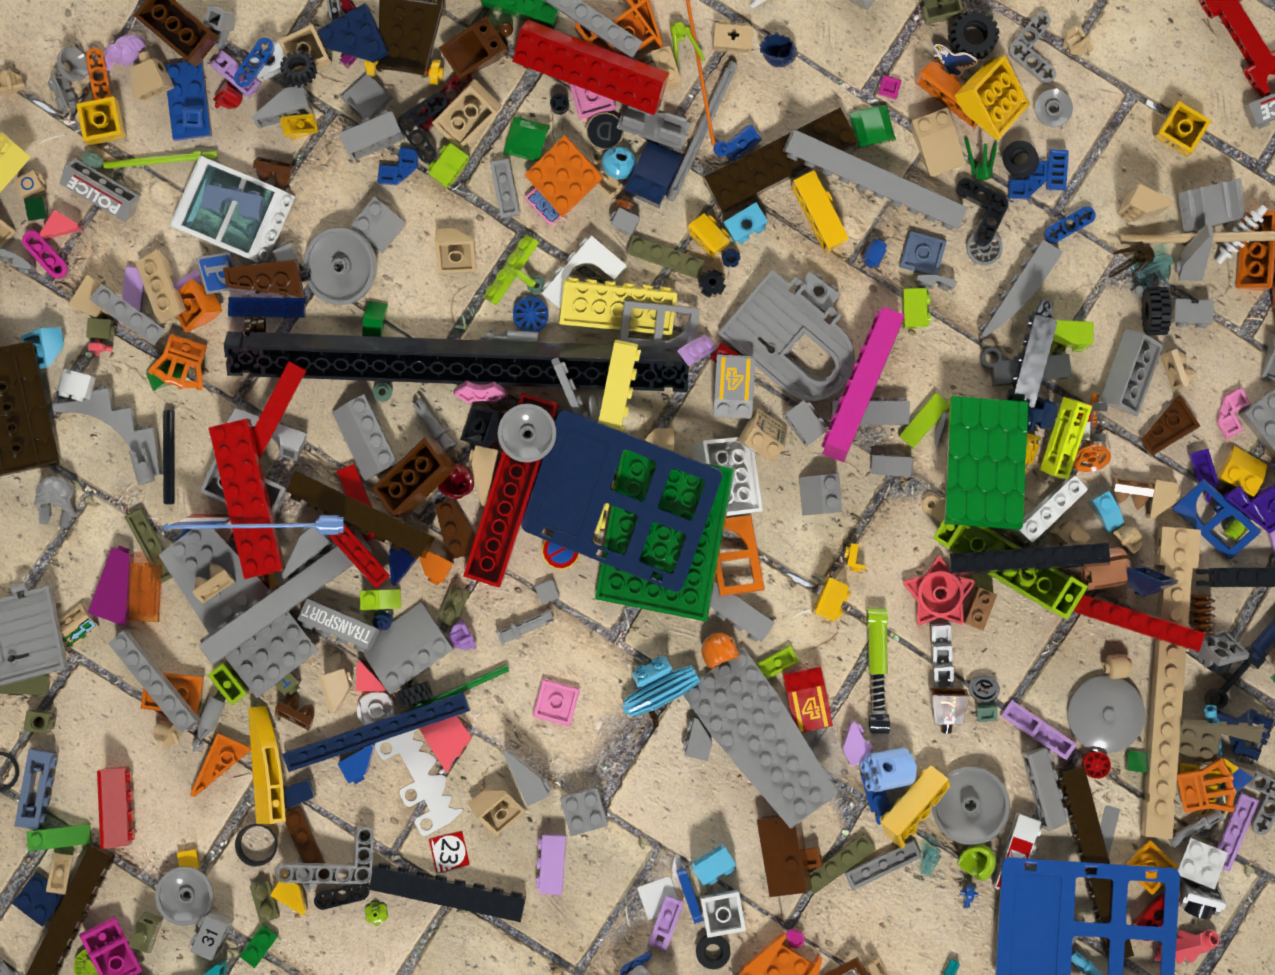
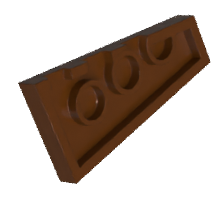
[223,259,305,298]

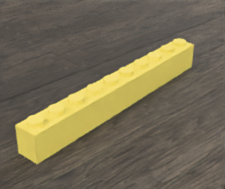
[595,340,641,534]

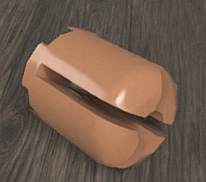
[1079,547,1131,591]

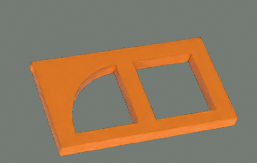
[716,515,765,596]

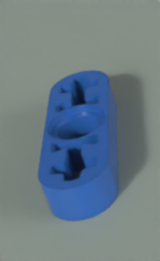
[234,38,275,88]
[1044,207,1096,244]
[676,868,704,924]

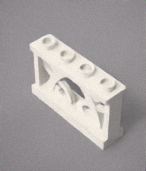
[1011,476,1088,544]

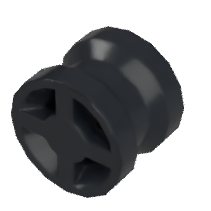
[550,93,569,115]

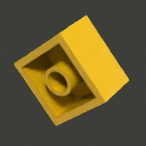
[76,96,126,146]
[1154,101,1212,157]

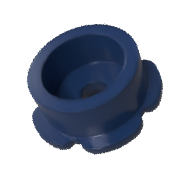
[722,249,740,267]

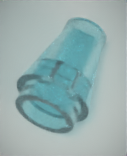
[920,846,941,877]

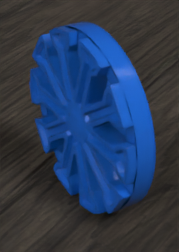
[513,297,549,332]

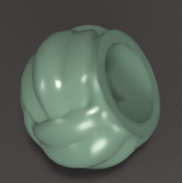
[81,151,103,170]

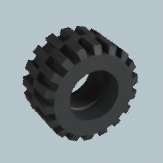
[948,9,999,60]

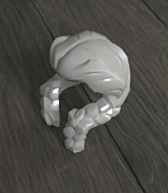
[34,476,76,529]

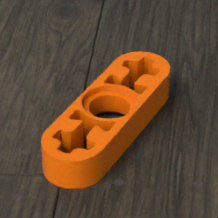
[85,48,111,100]

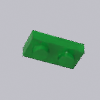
[239,924,279,968]

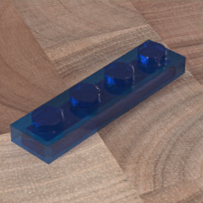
[228,297,306,318]

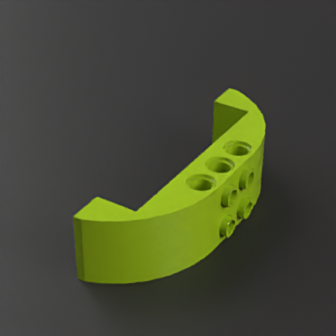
[933,520,1088,620]

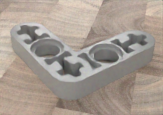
[1008,12,1056,84]
[1246,771,1275,835]

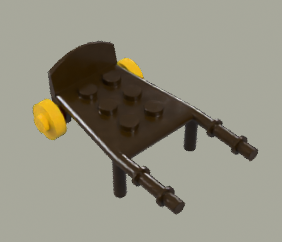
[364,0,446,85]

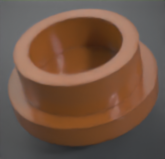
[615,197,634,212]

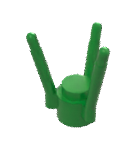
[964,137,998,180]

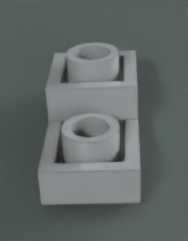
[0,249,36,274]
[914,275,958,292]
[871,454,914,477]

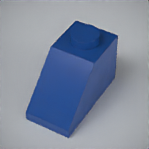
[337,744,375,784]

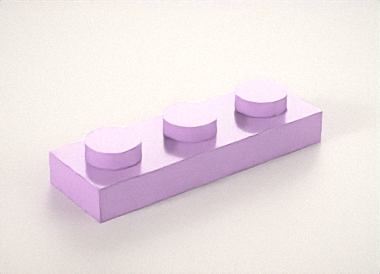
[677,334,716,366]

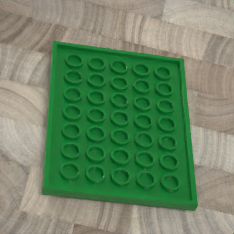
[595,450,735,622]

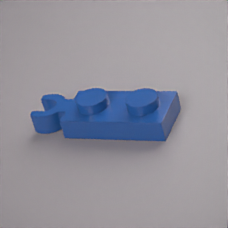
[860,774,890,825]

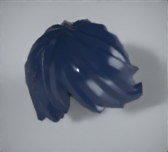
[759,32,797,68]

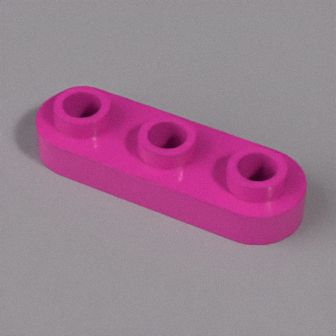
[22,231,68,279]

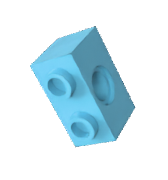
[723,202,768,244]

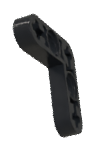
[398,93,447,164]
[956,178,1009,247]

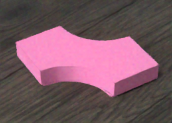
[453,381,508,405]

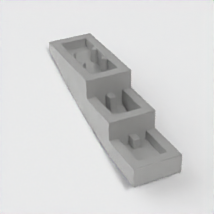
[931,623,954,689]

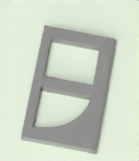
[619,301,700,351]

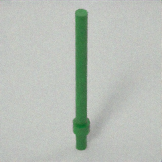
[401,664,509,713]

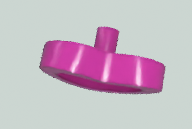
[786,929,805,948]

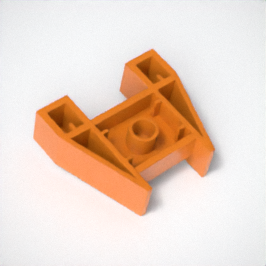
[574,0,663,57]
[737,931,822,975]

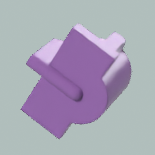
[449,620,477,650]

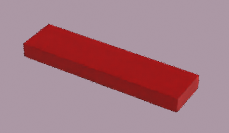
[336,464,375,542]
[328,524,390,589]

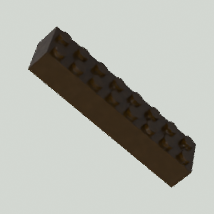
[703,107,858,214]

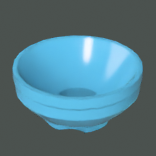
[601,147,636,179]

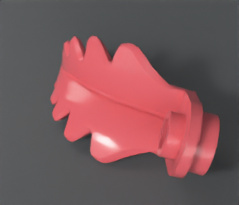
[1154,929,1219,964]

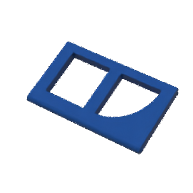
[1172,479,1261,560]

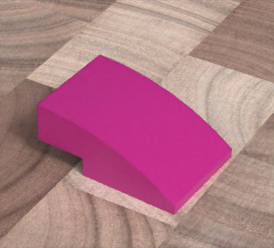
[79,916,142,975]

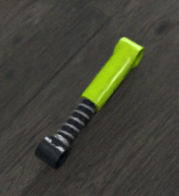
[867,608,890,734]

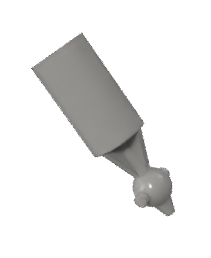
[480,330,538,342]
[192,696,226,753]

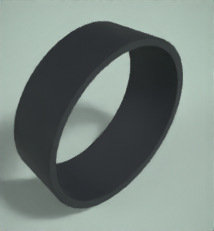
[235,824,278,867]

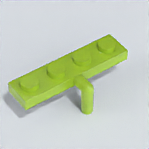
[483,235,539,306]

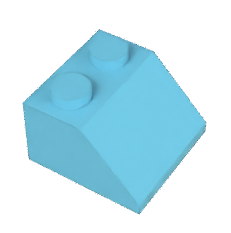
[691,843,736,886]

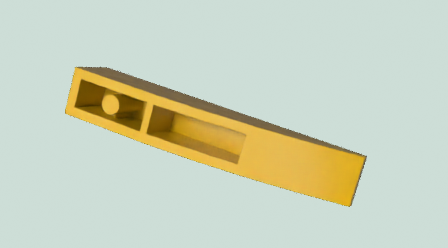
[248,706,286,824]

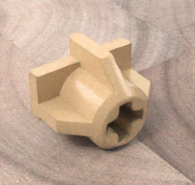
[1063,25,1094,56]
[0,70,25,95]
[1113,526,1142,556]
[154,720,183,750]

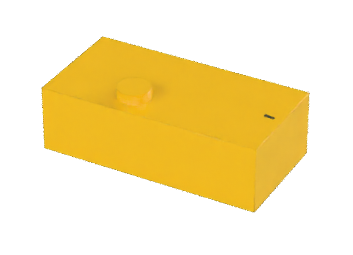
[791,170,849,254]

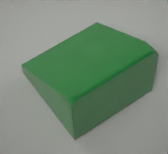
[1125,750,1147,773]

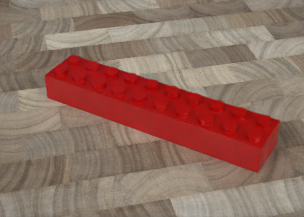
[463,393,559,588]

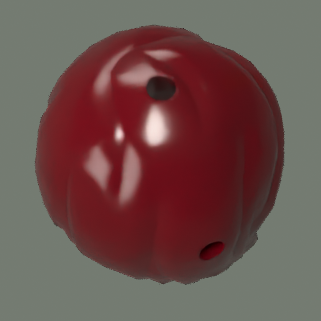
[438,464,474,499]

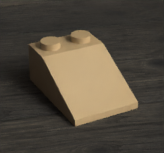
[432,79,502,149]
[909,107,966,178]

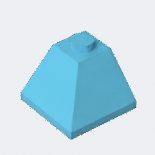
[21,327,64,370]

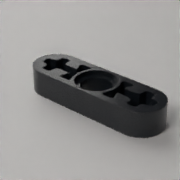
[314,883,370,910]

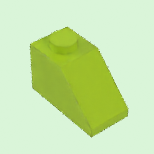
[360,589,401,610]

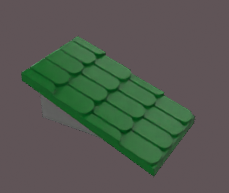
[944,396,1028,530]

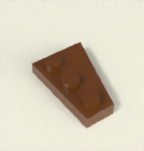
[1140,394,1200,457]

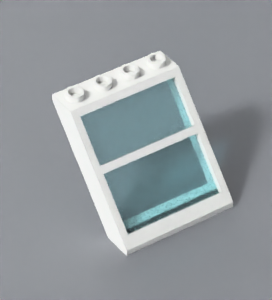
[169,156,295,263]

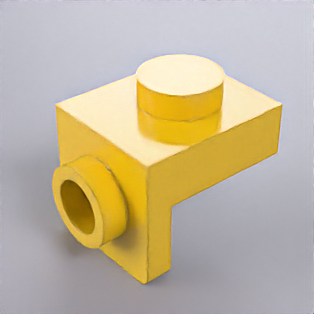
[844,543,867,572]

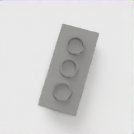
[617,105,691,150]

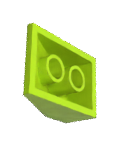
[1053,320,1094,352]

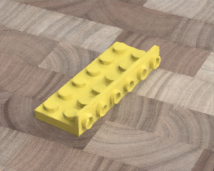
[558,277,677,335]

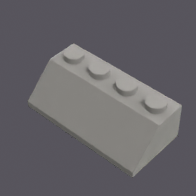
[1100,329,1163,417]
[332,395,398,481]
[1021,747,1069,831]

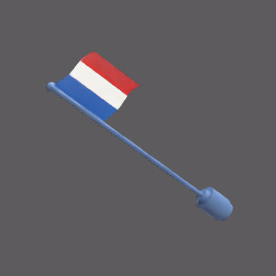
[163,514,344,535]

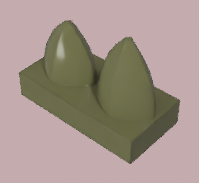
[437,585,470,626]
[250,880,280,923]

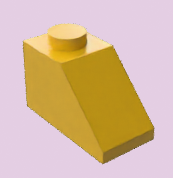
[270,873,308,916]

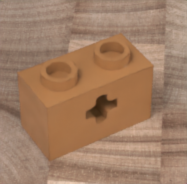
[964,587,997,630]

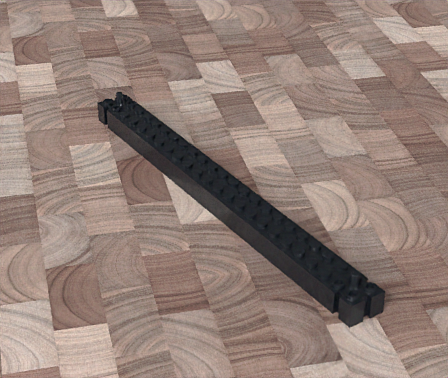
[224,331,689,392]

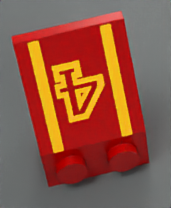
[783,666,833,733]

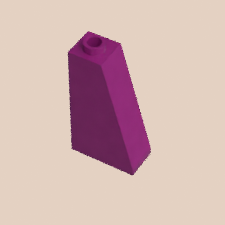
[88,546,134,626]

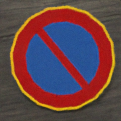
[542,533,580,569]

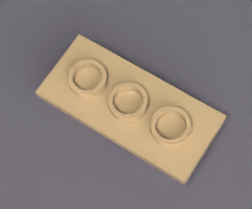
[135,249,186,325]

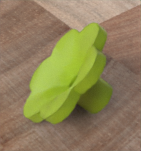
[364,901,388,926]

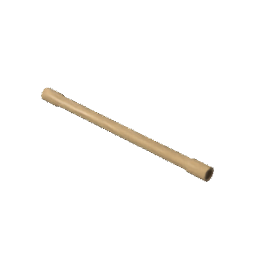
[1121,231,1275,245]

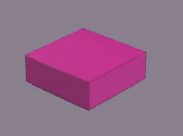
[878,75,902,100]

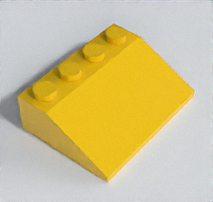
[955,55,1030,140]

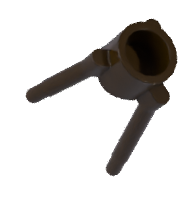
[1109,243,1155,278]

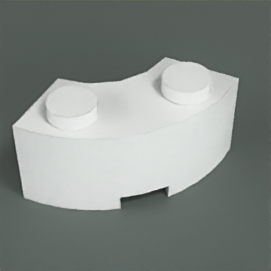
[57,369,96,402]

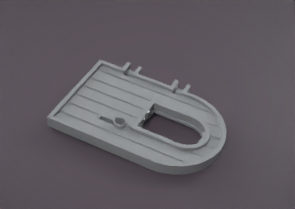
[718,269,855,401]
[0,582,68,686]

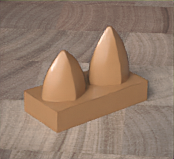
[1112,477,1154,510]

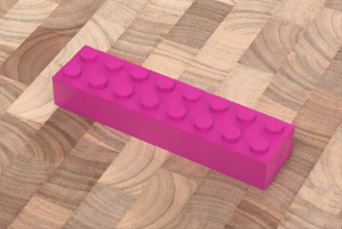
[821,307,905,463]

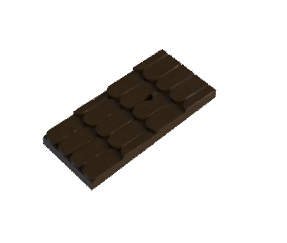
[0,341,60,477]

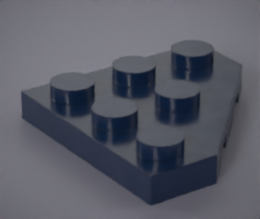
[317,3,389,63]

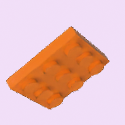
[524,135,605,217]

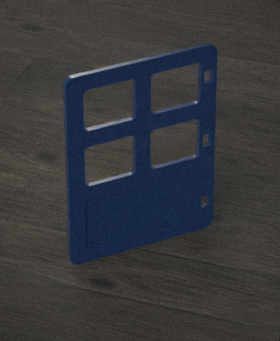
[521,410,723,592]

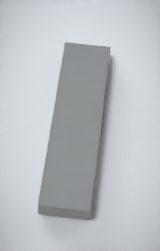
[844,839,922,890]

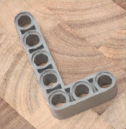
[274,825,374,884]

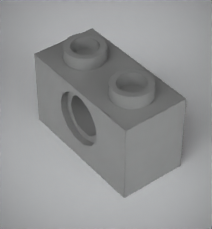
[795,272,840,313]

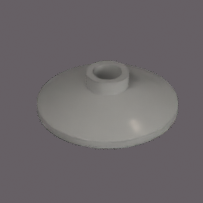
[1035,89,1073,127]
[589,395,601,422]

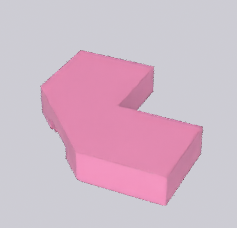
[1216,387,1251,439]

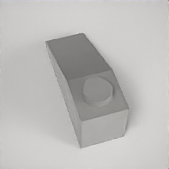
[1174,224,1214,281]

